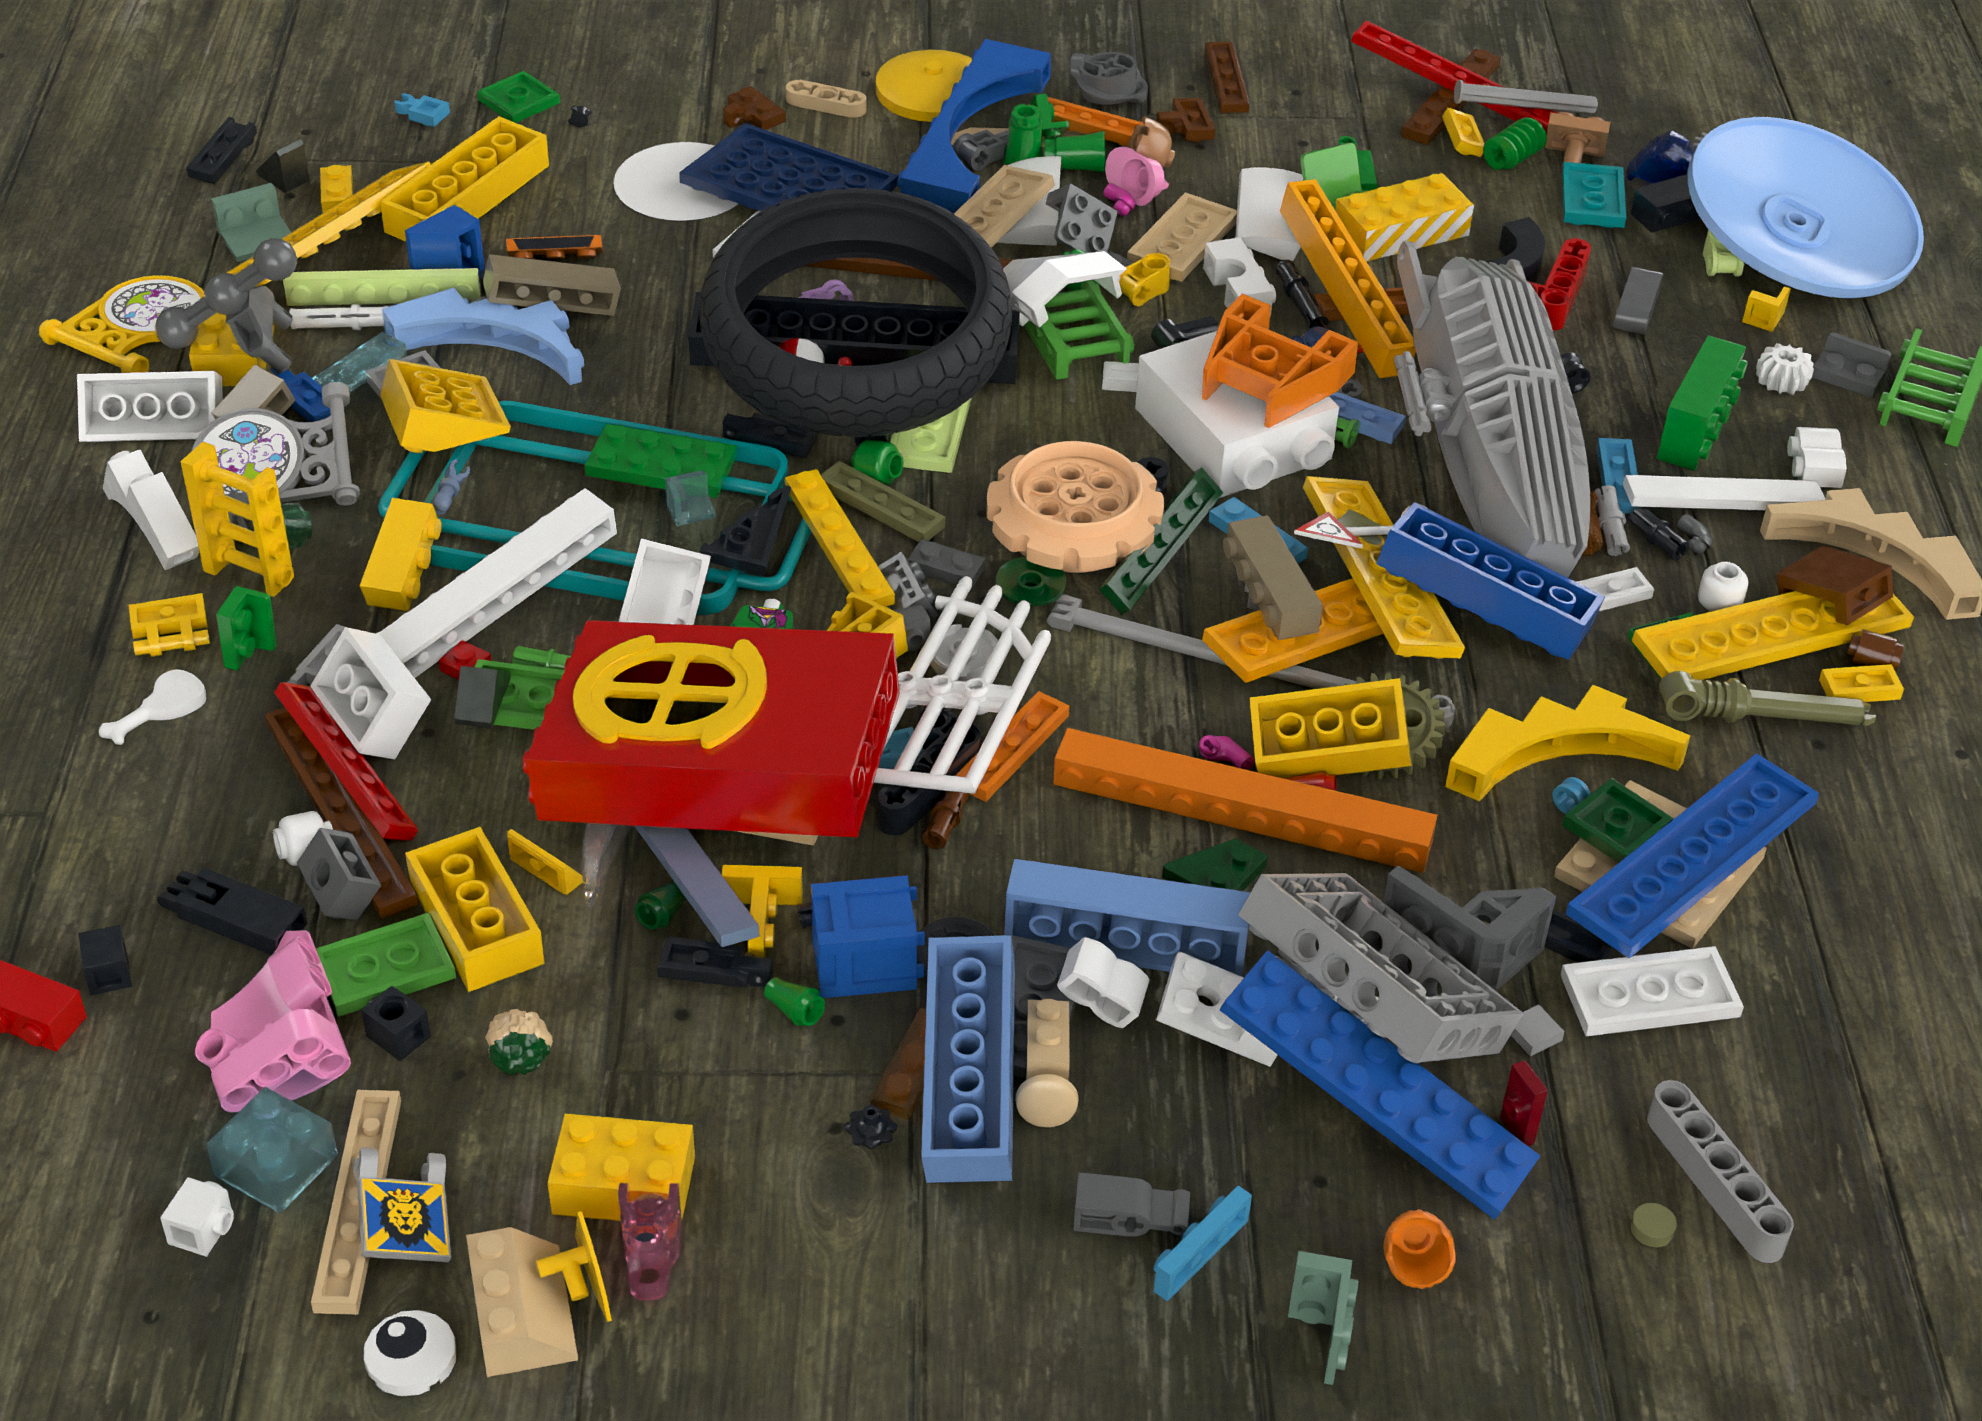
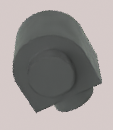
[895,604,931,653]

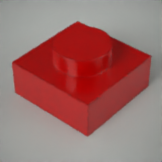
[439,640,492,680]

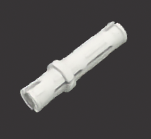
[290,304,389,330]

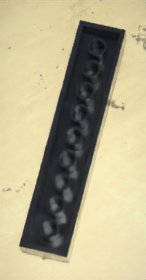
[688,292,1020,384]

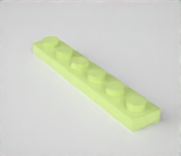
[283,268,481,306]

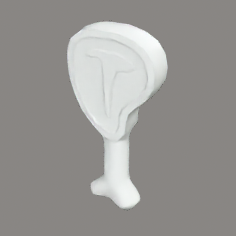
[99,669,206,745]

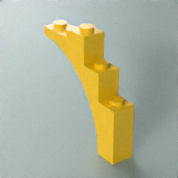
[1445,685,1690,802]

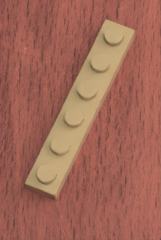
[311,1090,401,1315]

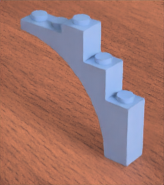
[382,288,584,385]

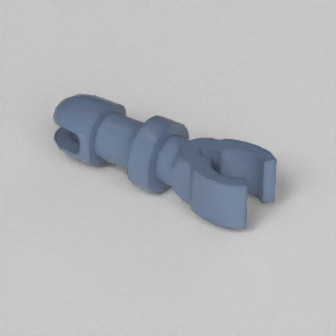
[431,459,470,515]

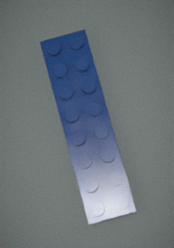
[1566,753,1819,958]
[1219,950,1540,1220]

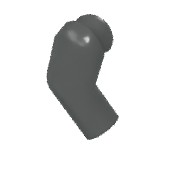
[1677,514,1713,555]

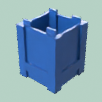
[811,876,925,998]

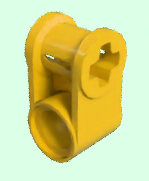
[1119,253,1170,306]

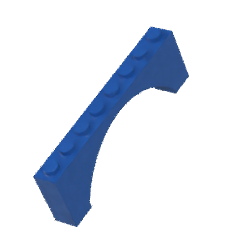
[897,39,1051,214]

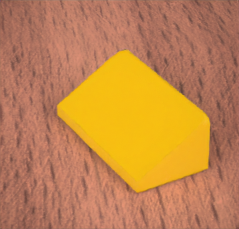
[507,829,585,896]

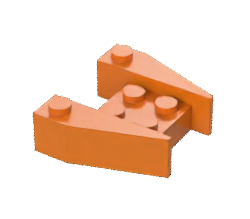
[1202,293,1358,428]

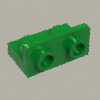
[216,586,277,671]

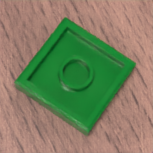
[477,71,560,123]

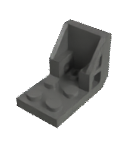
[1384,865,1556,991]

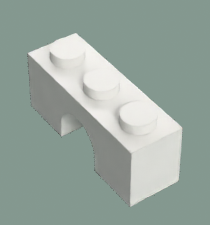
[1203,237,1276,316]

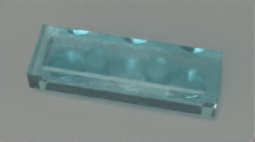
[312,332,407,393]

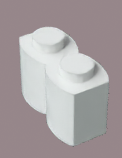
[1787,427,1847,488]
[1057,937,1149,1028]

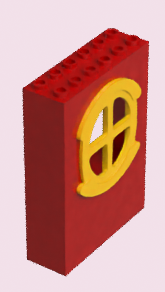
[523,620,900,838]

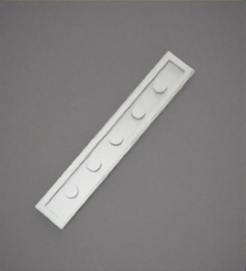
[1623,475,1825,510]

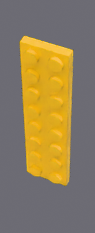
[227,161,431,287]
[1303,476,1465,659]
[1632,591,1914,680]

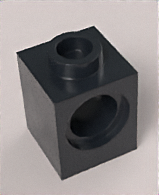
[78,925,132,996]
[361,986,431,1061]

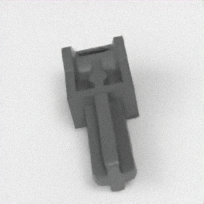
[953,129,1009,171]

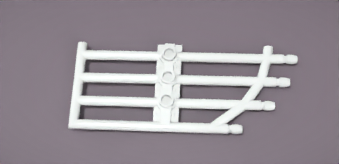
[874,576,1051,794]

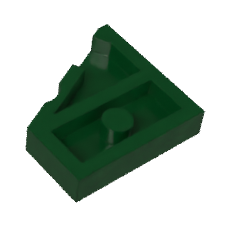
[1162,838,1268,891]

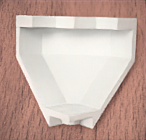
[1003,251,1127,328]

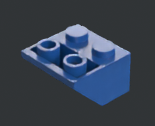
[405,205,485,275]

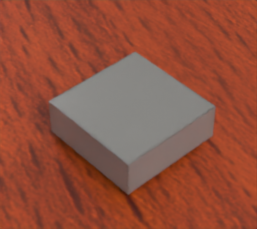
[1511,1005,1565,1056]

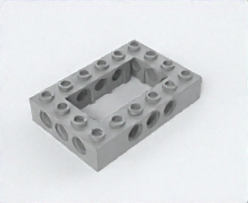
[1238,873,1524,1063]

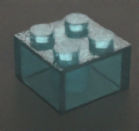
[206,1087,338,1214]

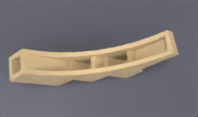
[1760,488,1982,620]

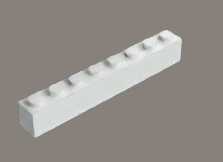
[376,488,617,678]

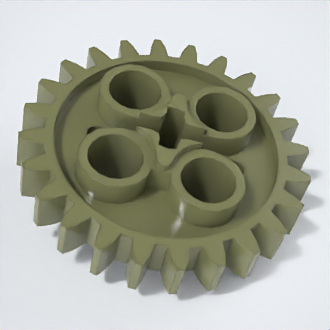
[1344,673,1445,779]

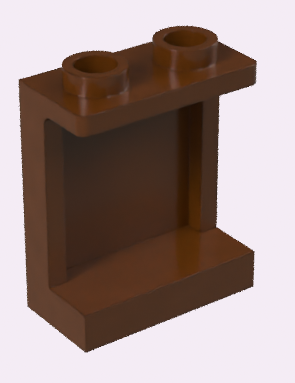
[1777,546,1893,625]

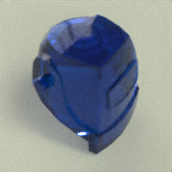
[1627,130,1695,183]

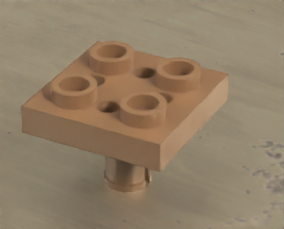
[1545,112,1611,167]

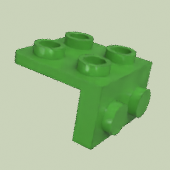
[1300,143,1367,210]

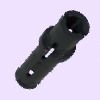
[1275,259,1329,329]

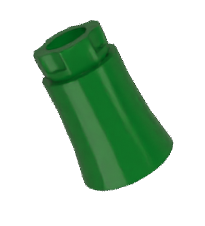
[1003,104,1043,165]
[1045,131,1106,173]

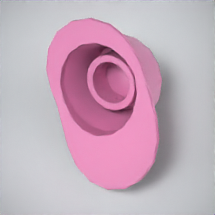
[1105,146,1169,206]

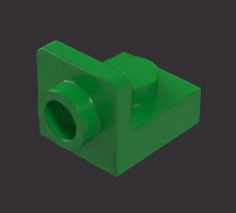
[1030,94,1069,139]

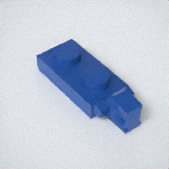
[270,368,331,422]

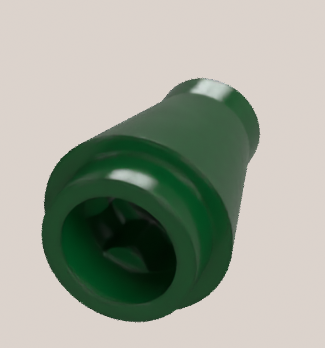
[634,880,686,930]

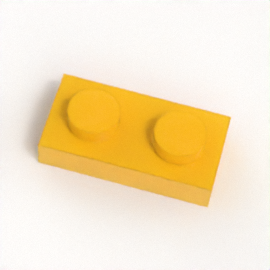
[1442,108,1485,157]
[320,165,353,212]
[1819,664,1904,702]

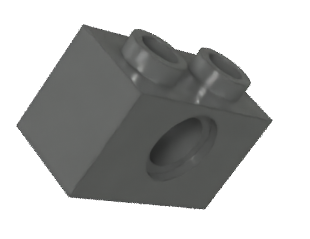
[297,828,381,921]

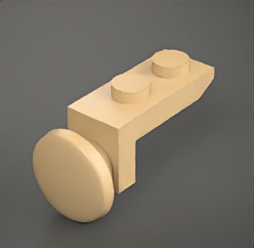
[1015,999,1079,1127]

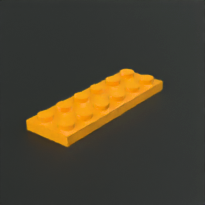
[1202,578,1384,683]

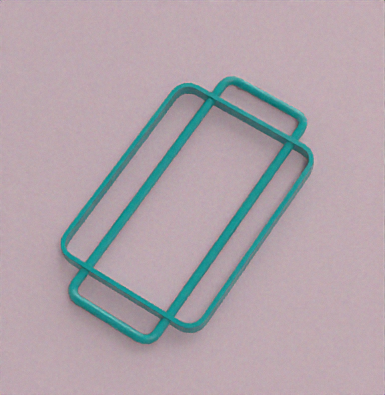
[378,401,812,615]

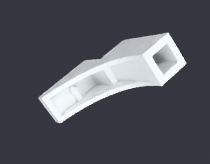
[103,450,199,570]

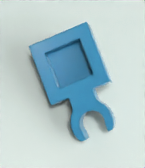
[394,93,450,127]

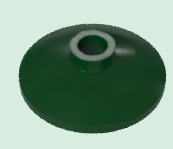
[996,556,1066,606]

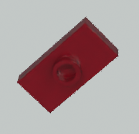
[1500,1060,1548,1146]

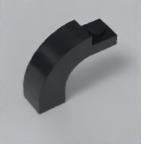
[1485,217,1545,283]

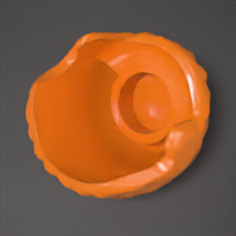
[1383,1209,1456,1289]

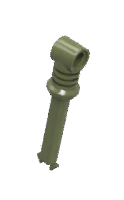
[1659,671,1876,726]

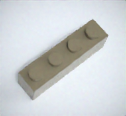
[483,254,621,316]
[1223,515,1323,640]

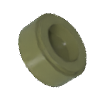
[1631,1203,1677,1247]

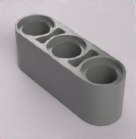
[1613,266,1664,335]

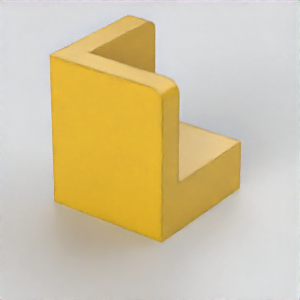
[1742,286,1791,332]

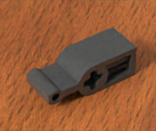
[1073,1172,1190,1237]

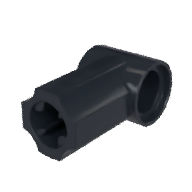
[1151,316,1219,349]

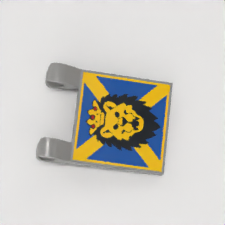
[353,1147,451,1262]

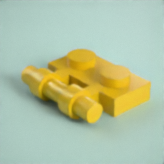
[129,593,210,657]

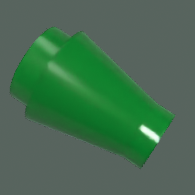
[764,977,825,1026]

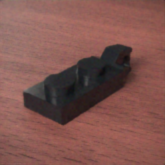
[722,413,817,458]
[657,937,773,987]

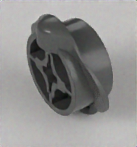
[1070,52,1148,105]

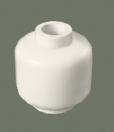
[1698,562,1749,612]
[273,811,333,866]

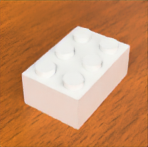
[310,627,431,760]

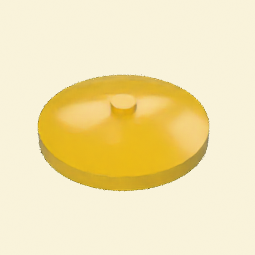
[876,50,972,122]

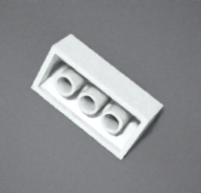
[77,371,223,442]

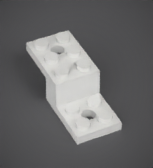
[1156,951,1379,1067]

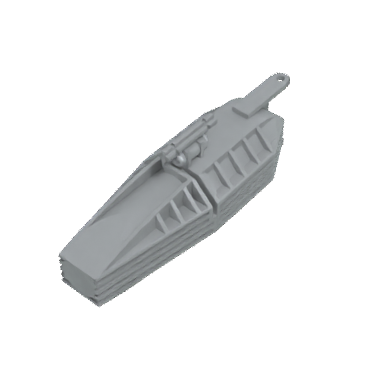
[1394,241,1590,578]

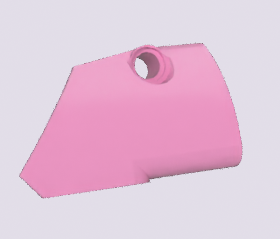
[195,930,351,1112]

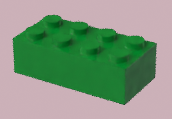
[1657,335,1748,471]

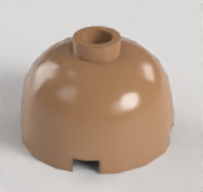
[1127,116,1175,168]

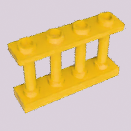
[180,441,294,597]

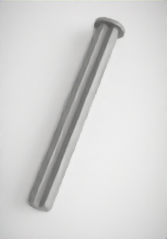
[1454,80,1598,114]

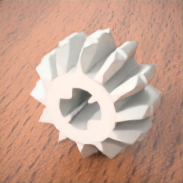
[1756,343,1814,395]

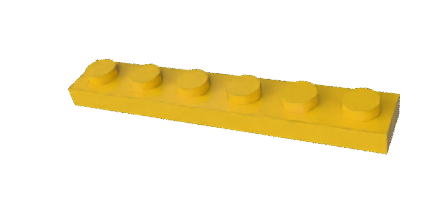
[785,469,895,607]

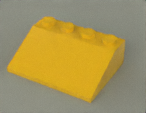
[380,359,511,453]

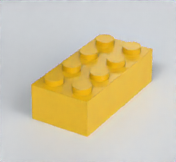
[1250,678,1412,778]
[405,827,545,992]

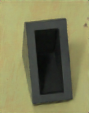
[256,139,310,193]
[454,666,511,728]

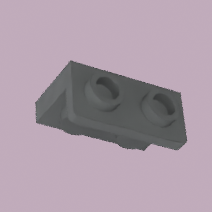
[1812,332,1891,398]
[878,552,939,619]

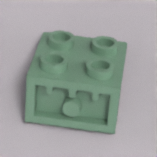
[211,183,291,262]
[1288,1251,1359,1385]

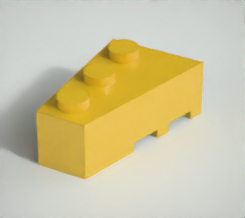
[827,592,908,659]

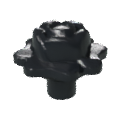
[845,1105,897,1149]

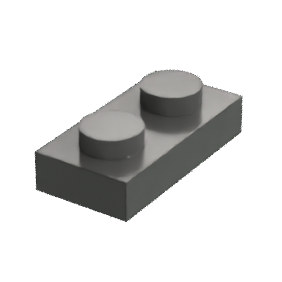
[907,539,986,590]

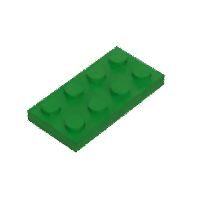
[584,424,737,498]

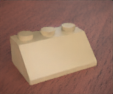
[466,1227,578,1377]

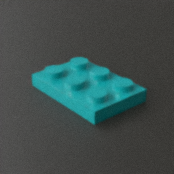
[1562,162,1626,228]

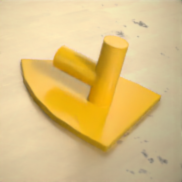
[535,1211,612,1322]

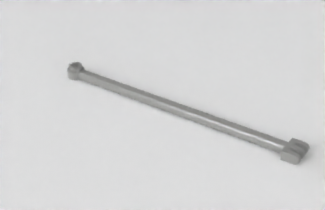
[1047,595,1455,728]

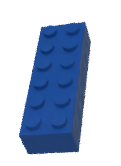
[1376,502,1605,660]

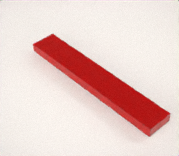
[274,682,419,841]

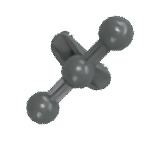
[155,238,298,374]

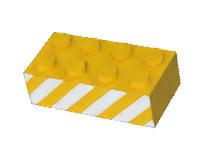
[1335,173,1474,261]

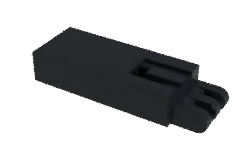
[157,868,307,955]

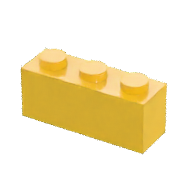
[360,498,442,611]

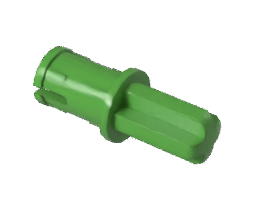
[512,646,571,670]

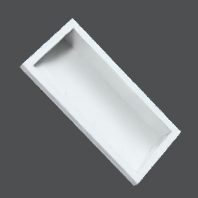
[997,156,1061,246]
[1235,167,1303,261]
[619,539,711,625]

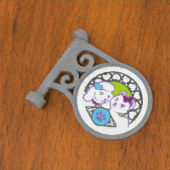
[191,382,360,506]

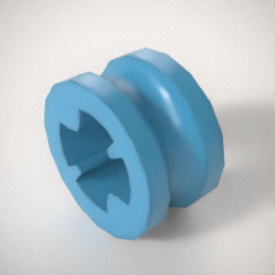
[1552,777,1591,814]

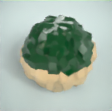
[485,1009,553,1076]

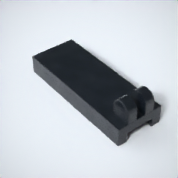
[186,117,257,184]

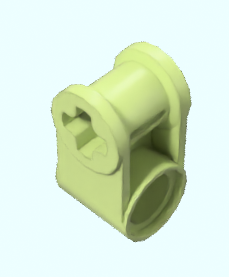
[1703,229,1744,277]

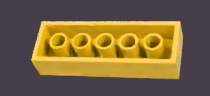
[380,117,549,241]

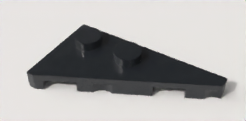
[700,485,791,577]

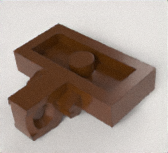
[723,86,786,130]
[1156,98,1216,142]

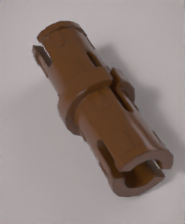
[922,791,971,849]

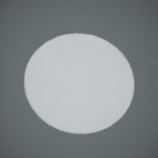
[614,142,738,221]

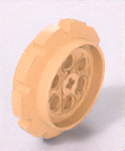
[987,441,1164,573]

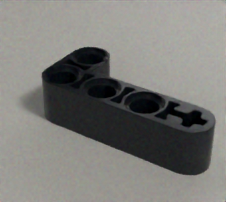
[877,708,981,835]

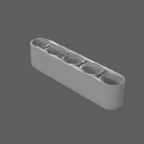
[1647,1080,1794,1263]

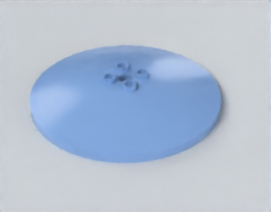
[1688,117,1924,298]

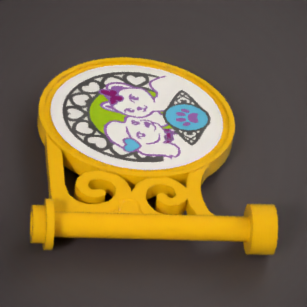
[39,276,204,373]

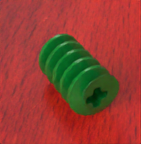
[1483,118,1547,170]

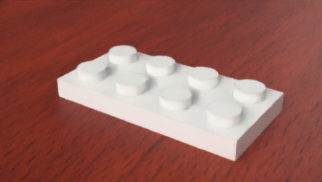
[1560,946,1744,1036]

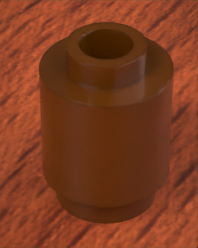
[1847,629,1905,672]

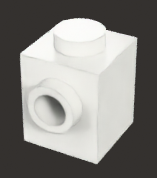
[160,1177,234,1257]

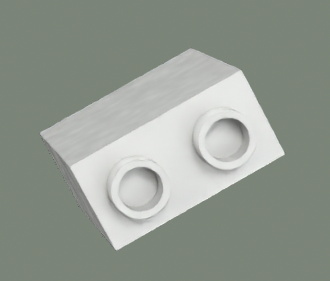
[1135,331,1339,498]

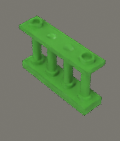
[1024,280,1134,380]
[1877,329,1982,447]

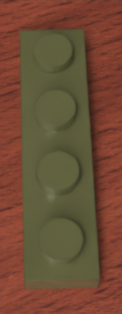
[821,461,946,542]

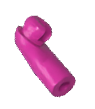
[1104,183,1135,216]
[1198,735,1254,770]

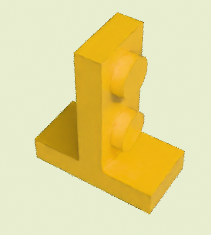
[722,865,803,958]

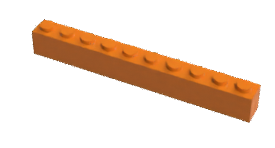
[1053,728,1438,873]

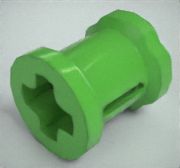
[1335,417,1360,449]

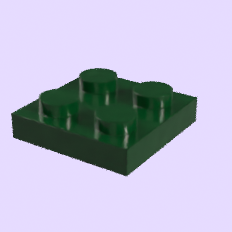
[1562,778,1674,863]

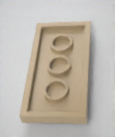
[954,165,1055,248]
[1127,192,1237,282]

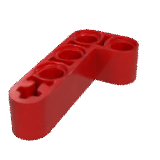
[1529,238,1591,331]

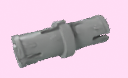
[1594,485,1630,556]

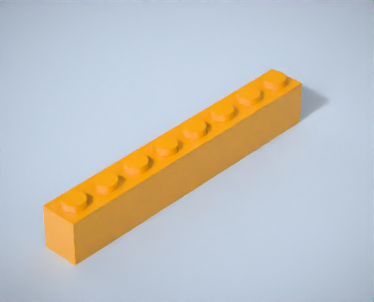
[1280,179,1416,378]

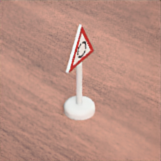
[1294,505,1428,549]

